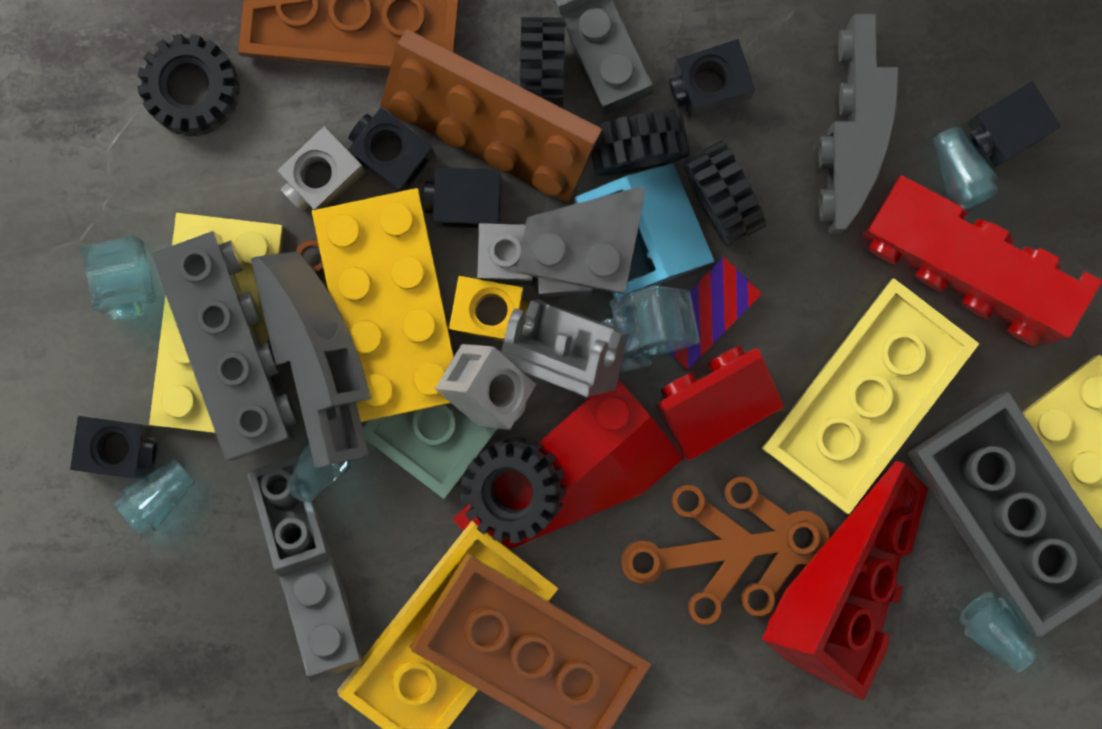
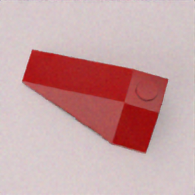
[453,379,684,550]
[762,461,928,700]

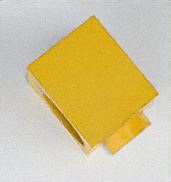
[449,276,530,342]

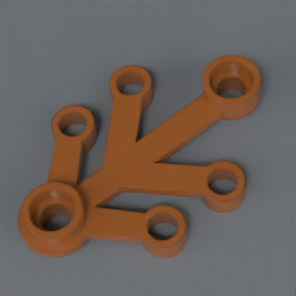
[621,477,829,625]

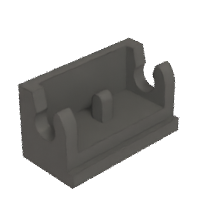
[499,299,629,397]

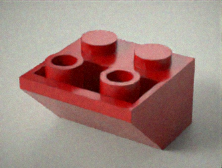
[655,345,784,461]

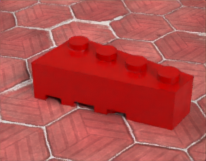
[861,175,1102,347]

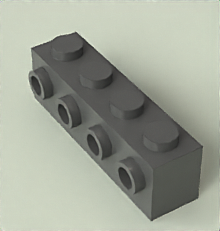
[151,231,298,461]

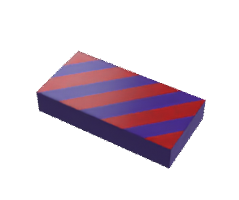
[649,257,762,371]

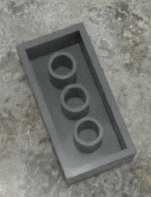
[907,392,1102,638]

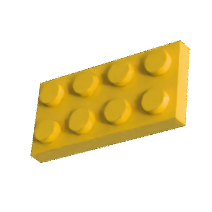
[312,188,454,423]
[337,520,558,729]

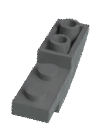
[550,0,654,114]
[818,14,898,235]
[251,252,371,468]
[247,455,364,682]

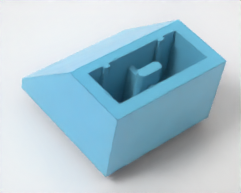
[575,163,715,303]

